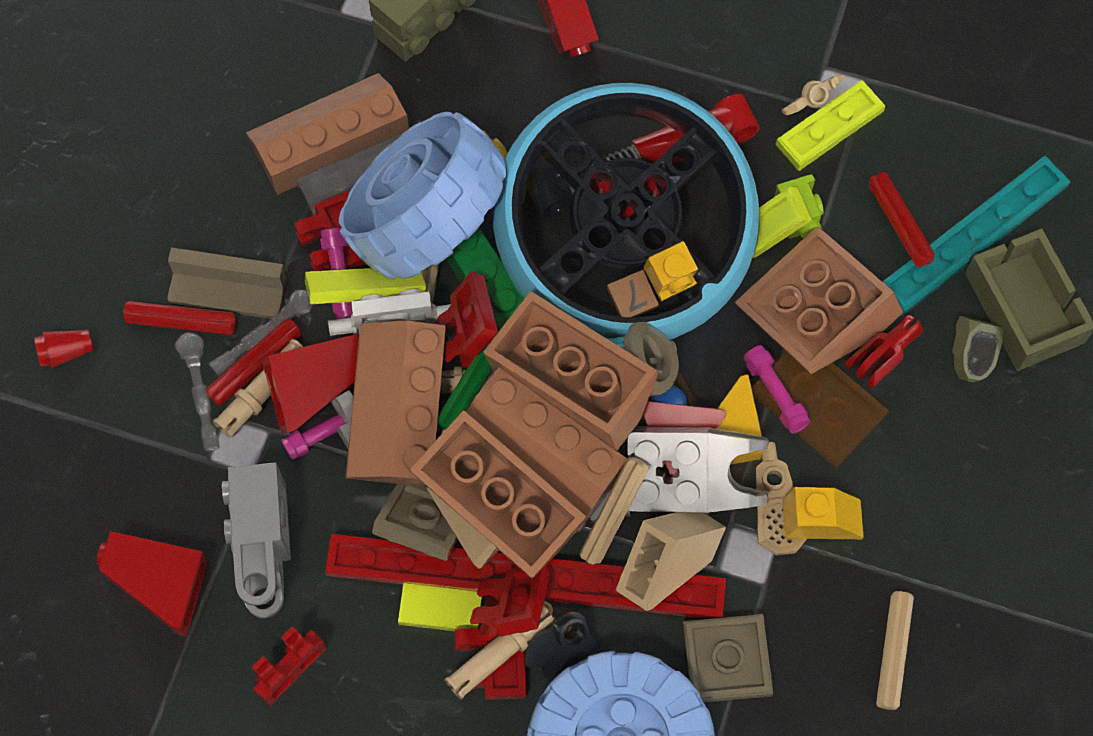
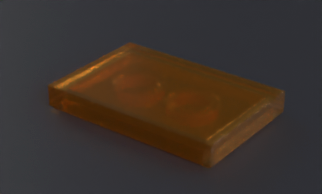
[751,352,889,468]

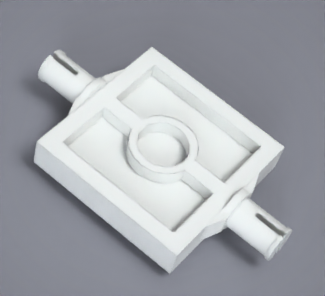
[328,289,452,337]

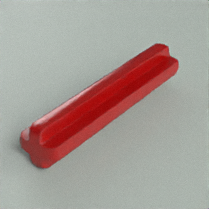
[869,172,935,268]
[123,301,236,335]
[205,318,301,406]

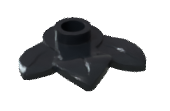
[524,610,599,683]

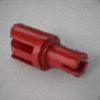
[845,315,923,389]

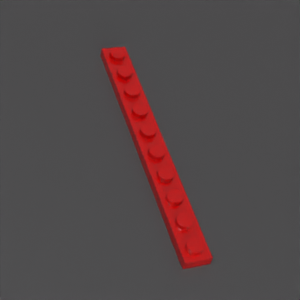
[325,534,726,619]

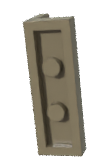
[167,248,287,319]

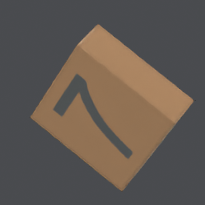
[607,270,659,317]

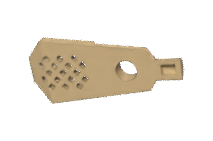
[756,442,807,555]

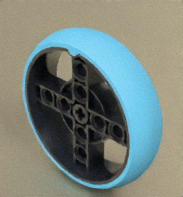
[493,83,759,340]

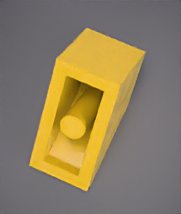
[717,375,763,465]
[783,487,864,540]

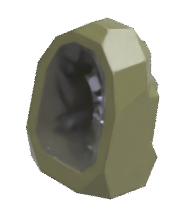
[952,316,1004,382]

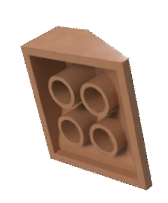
[735,227,903,374]

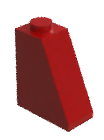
[536,0,599,58]
[261,334,359,434]
[97,531,209,637]

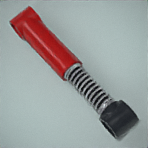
[526,94,760,219]

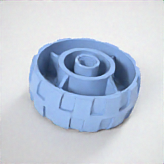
[339,112,506,279]
[527,651,715,736]

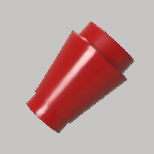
[34,329,93,369]

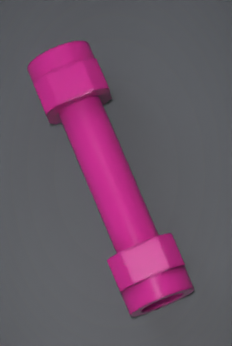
[320,227,353,319]
[744,345,810,434]
[281,414,346,460]

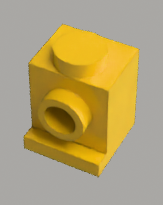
[644,241,698,302]

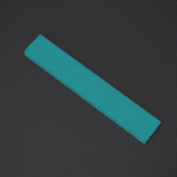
[883,156,1071,316]

